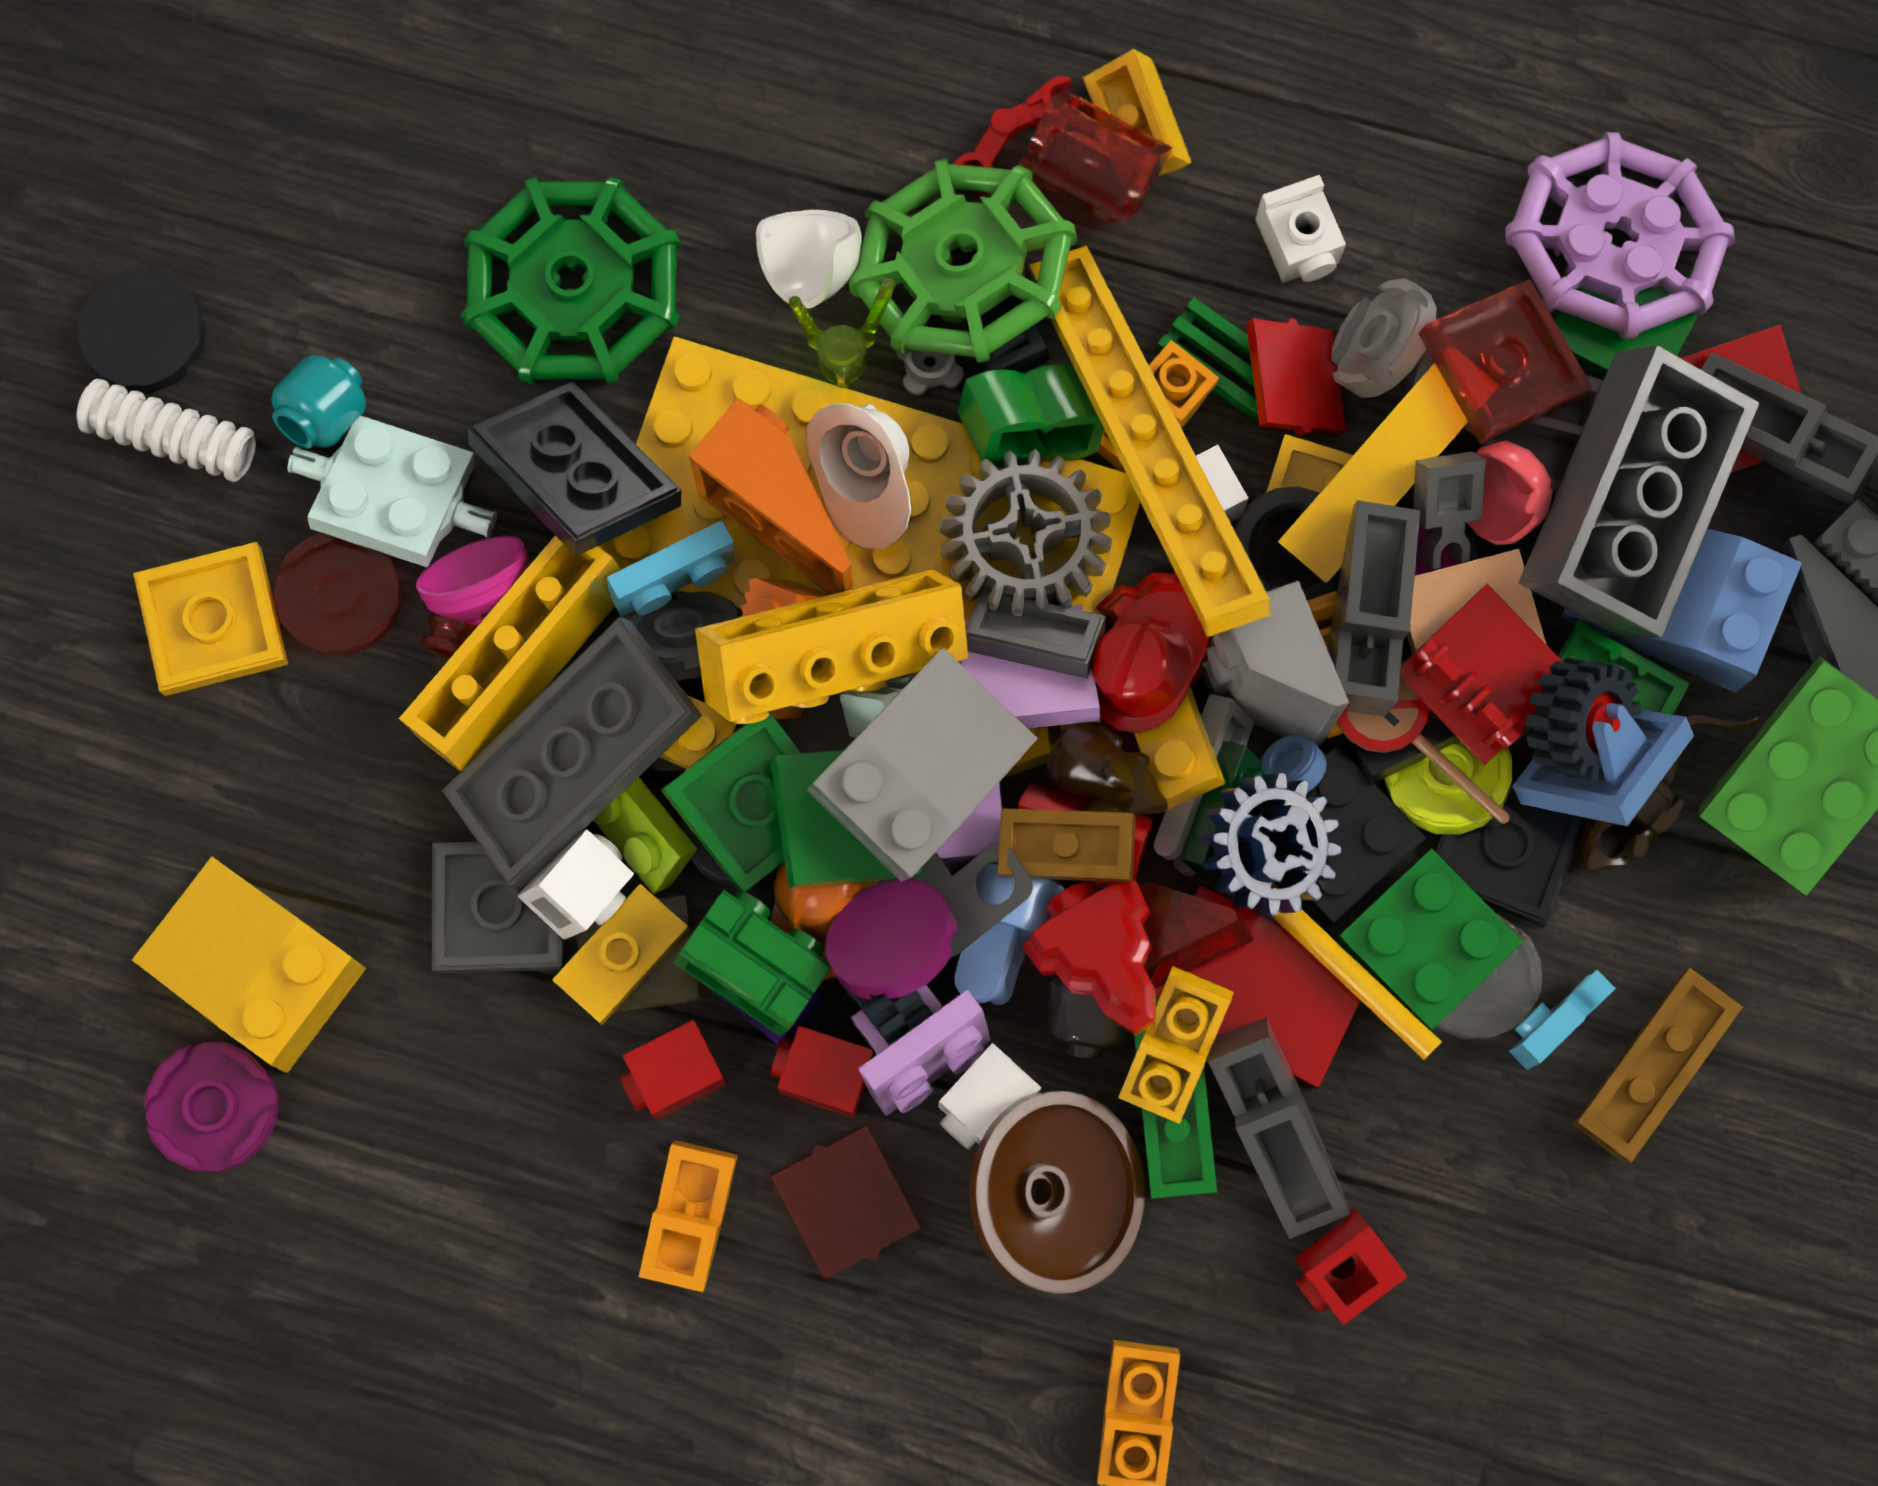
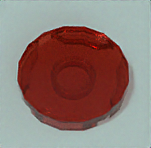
[273,533,402,656]

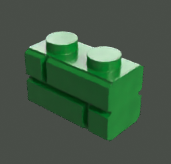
[673,890,831,1037]

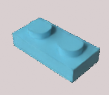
[607,520,734,618]

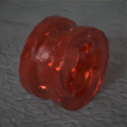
[419,614,477,660]

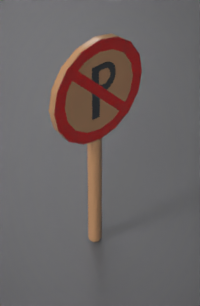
[1337,663,1510,824]

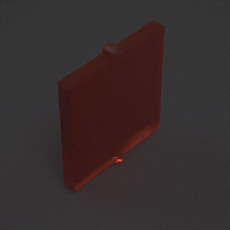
[771,1126,920,1280]

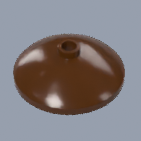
[969,1091,1145,1294]

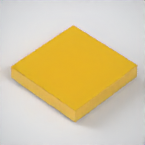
[133,542,288,696]

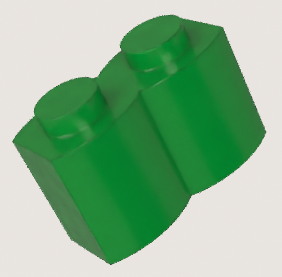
[957,364,1104,468]

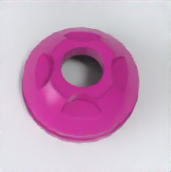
[416,536,531,626]

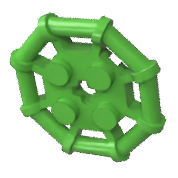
[848,158,1077,363]

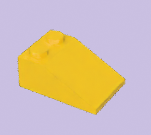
[132,857,366,1073]

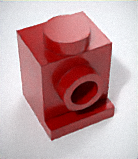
[1295,1207,1408,1325]

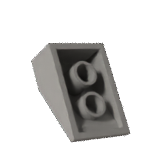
[806,648,1038,882]

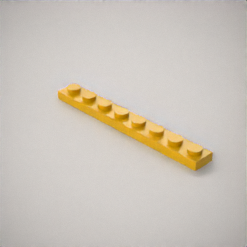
[1029,246,1271,637]

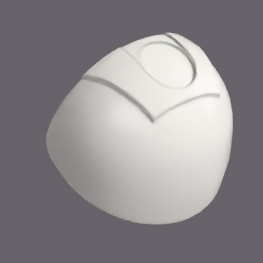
[756,210,862,309]

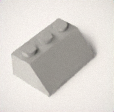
[1202,581,1349,746]

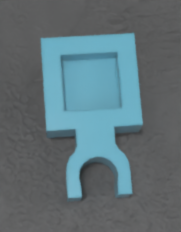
[1509,970,1616,1070]

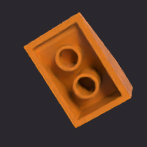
[689,398,853,595]

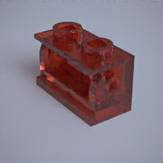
[1019,90,1173,223]

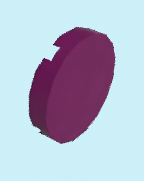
[826,879,957,1000]
[144,1042,279,1172]

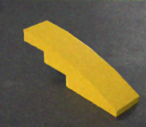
[1278,346,1498,583]

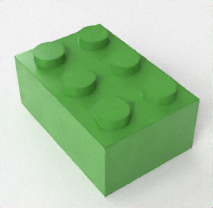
[1698,656,1878,896]

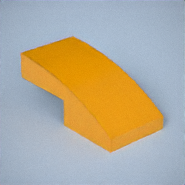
[639,1140,738,1292]

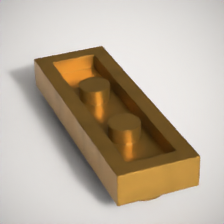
[1572,967,1743,1164]

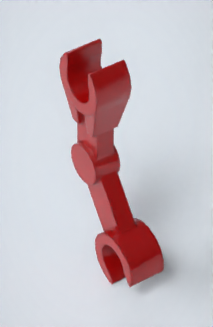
[955,76,1081,199]

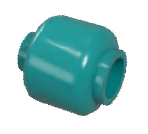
[271,355,366,449]

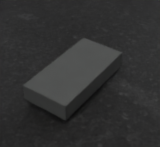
[966,589,1105,679]

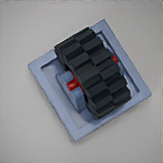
[1513,658,1694,826]

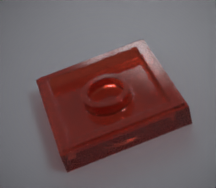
[1418,279,1593,443]

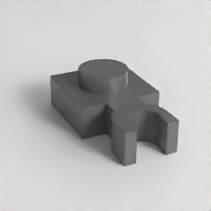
[1413,451,1486,569]

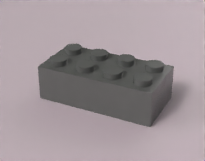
[1519,345,1759,638]

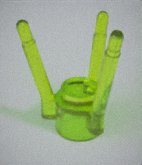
[789,277,896,389]

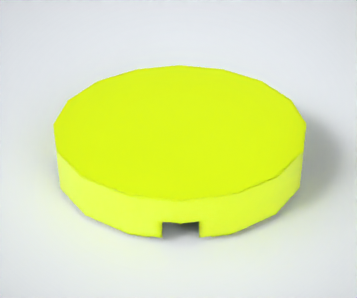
[1385,742,1512,835]

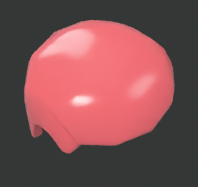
[1466,440,1553,546]

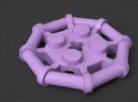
[1505,132,1735,340]

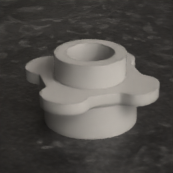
[896,350,963,395]

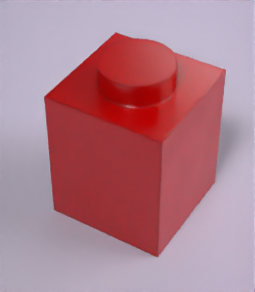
[620,1020,727,1120]
[771,1026,875,1119]

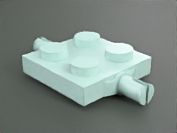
[288,416,497,568]

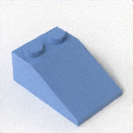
[1561,529,1802,693]

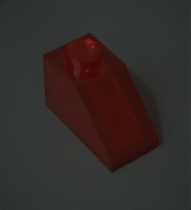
[1139,882,1254,989]

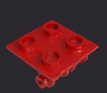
[1400,583,1563,765]

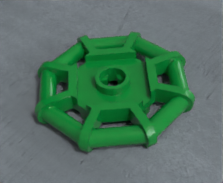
[461,176,681,385]

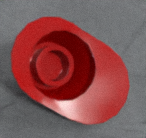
[1091,590,1211,733]

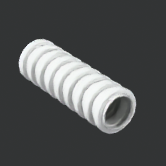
[76,379,256,482]

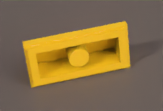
[1083,49,1191,186]

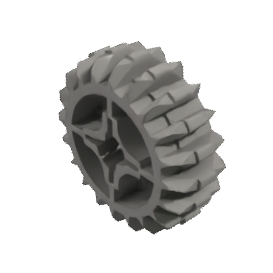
[940,449,1112,617]

